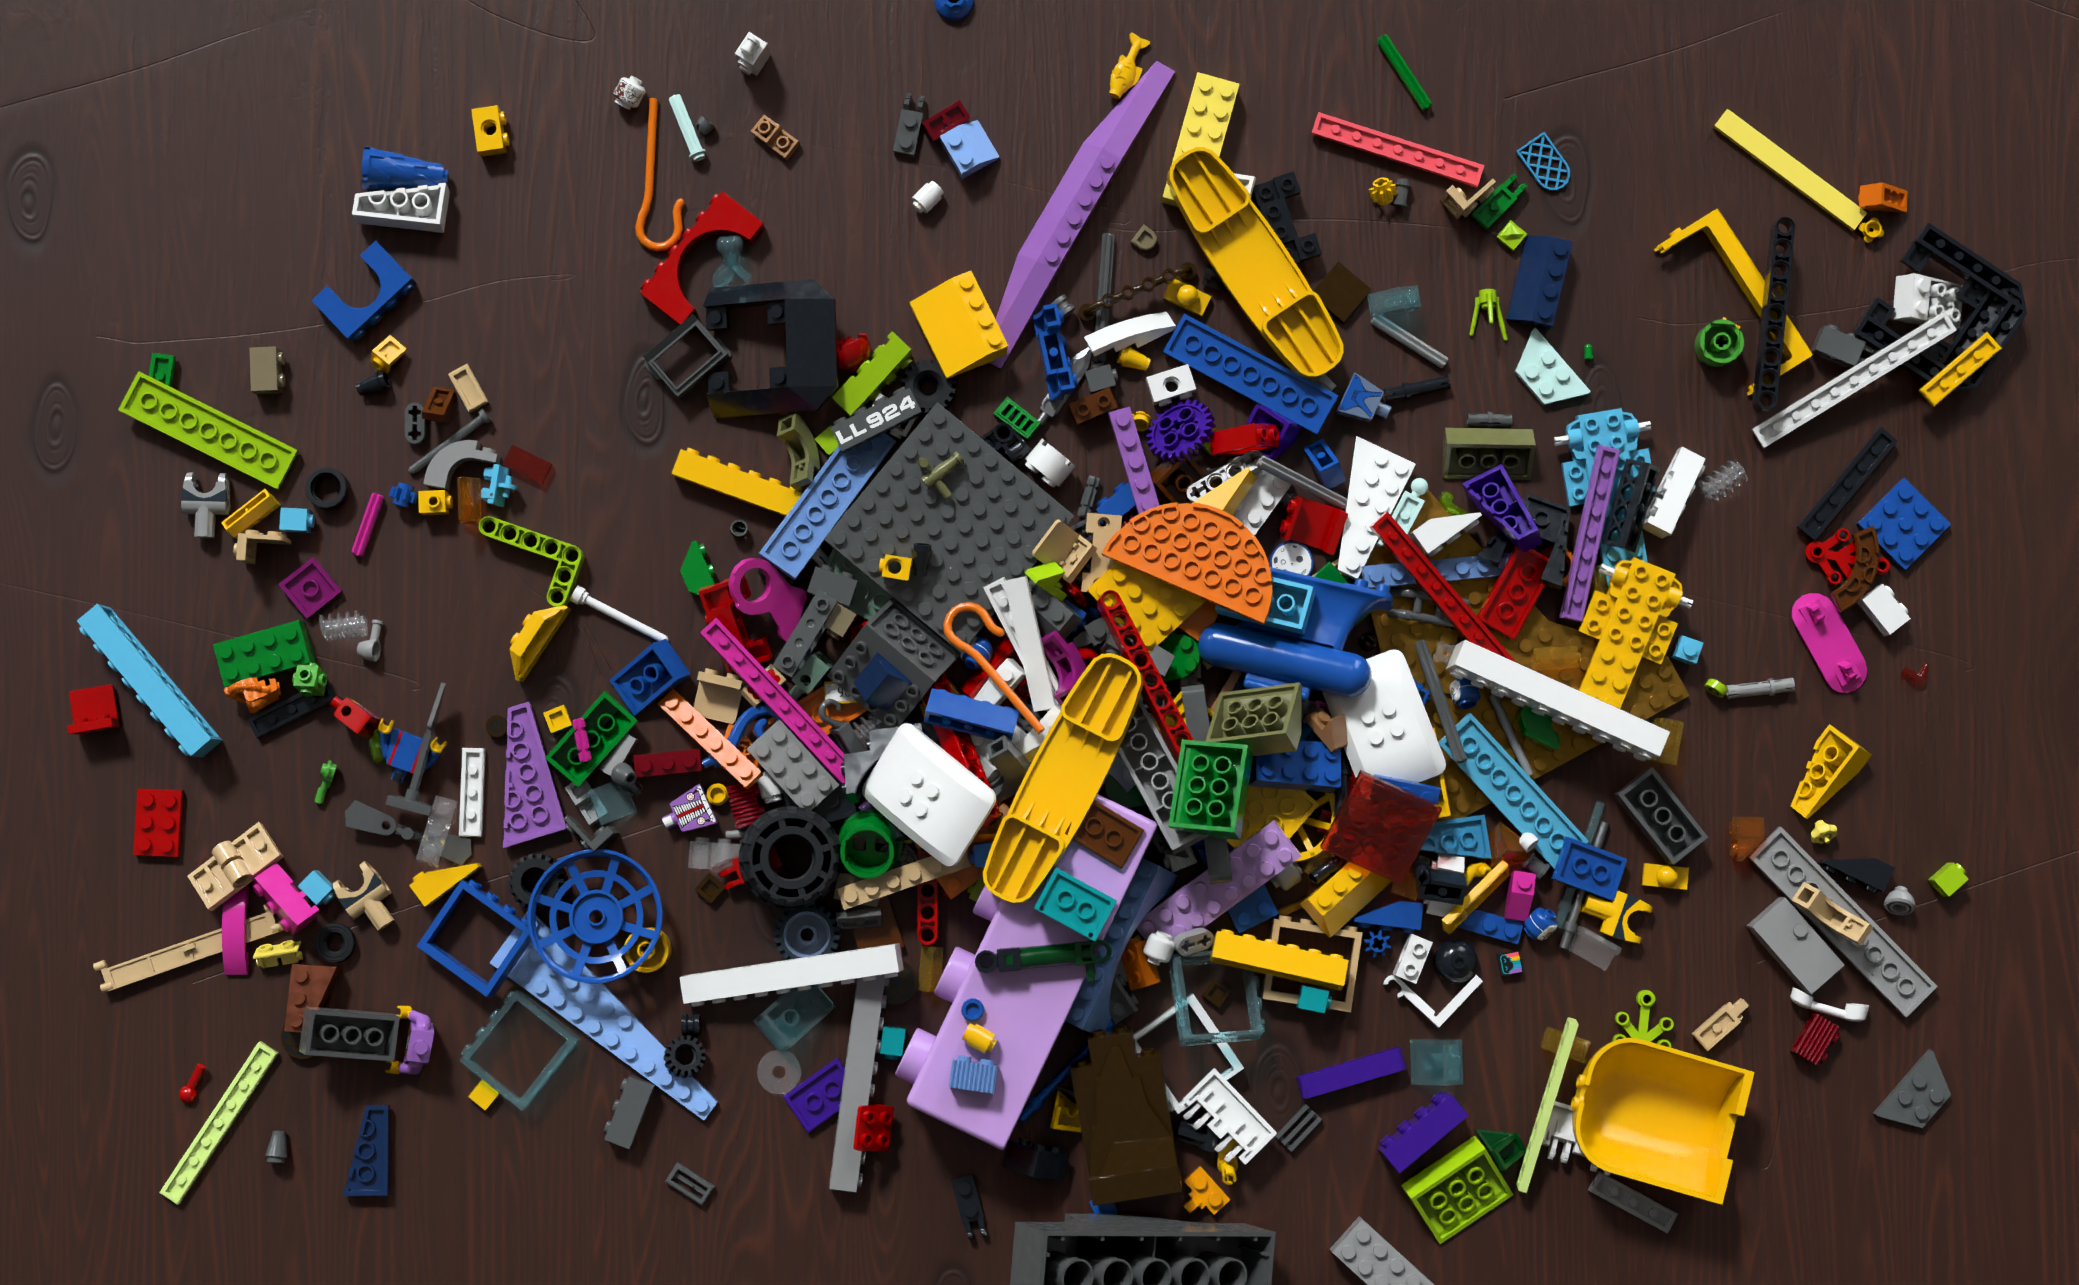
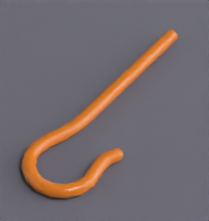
[635,98,685,252]
[943,602,1045,734]

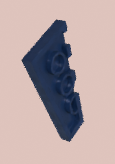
[343,1105,390,1196]

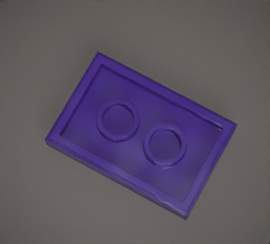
[783,1057,845,1133]

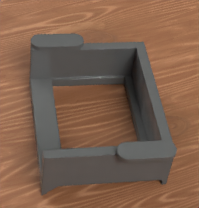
[643,314,731,399]

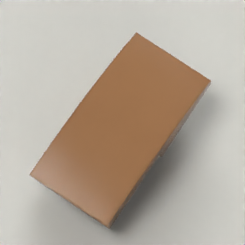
[751,115,800,161]

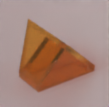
[1486,822,1535,870]

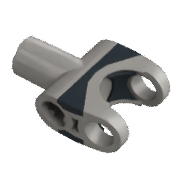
[181,472,231,538]

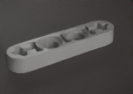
[1186,450,1263,503]

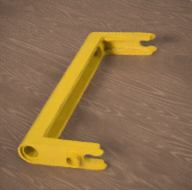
[1653,208,1813,396]

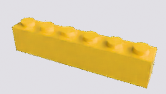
[671,448,803,517]
[1210,929,1349,991]

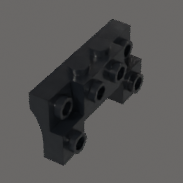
[1252,171,1322,264]

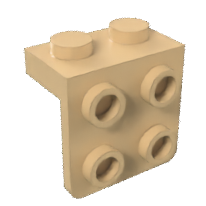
[1032,520,1098,584]
[233,530,292,564]
[693,668,745,724]

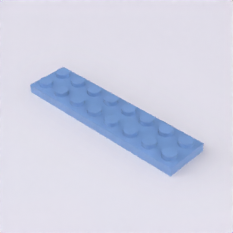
[759,433,896,580]

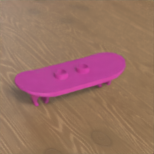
[1792,593,1867,693]

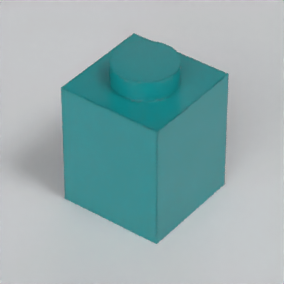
[1296,985,1332,1013]
[880,1026,906,1060]

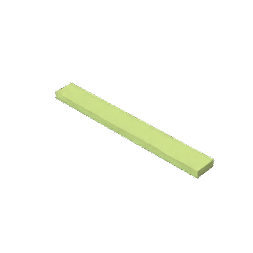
[1516,1017,1579,1193]
[159,1041,279,1205]

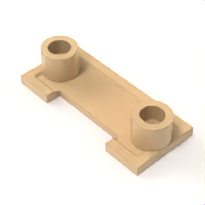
[1081,513,1122,592]

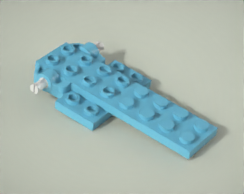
[1554,408,1656,589]

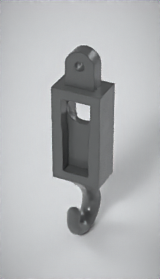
[818,699,865,754]

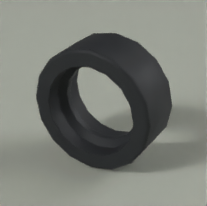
[305,467,350,510]

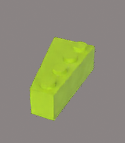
[832,331,913,417]

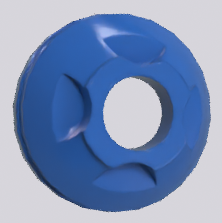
[934,0,974,21]

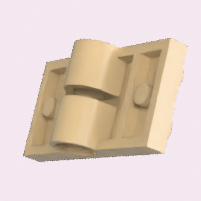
[188,822,283,911]

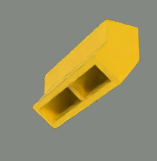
[221,489,281,539]

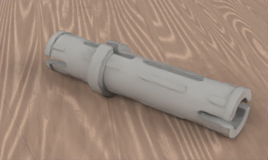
[1726,678,1795,699]

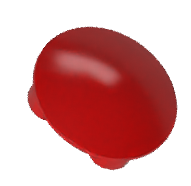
[1059,577,1087,607]

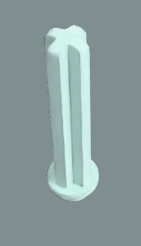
[669,94,706,162]

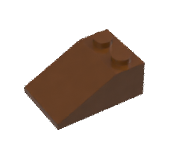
[1150,456,1217,504]

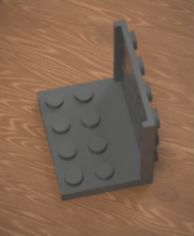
[827,597,961,728]

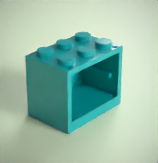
[1034,867,1117,941]

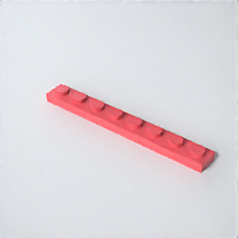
[1311,112,1484,188]

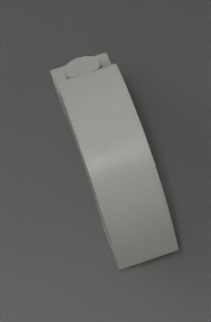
[423,440,501,491]

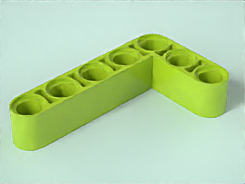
[479,516,585,607]

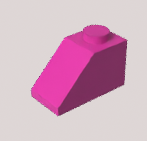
[1504,870,1536,922]

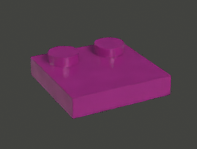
[278,557,342,619]

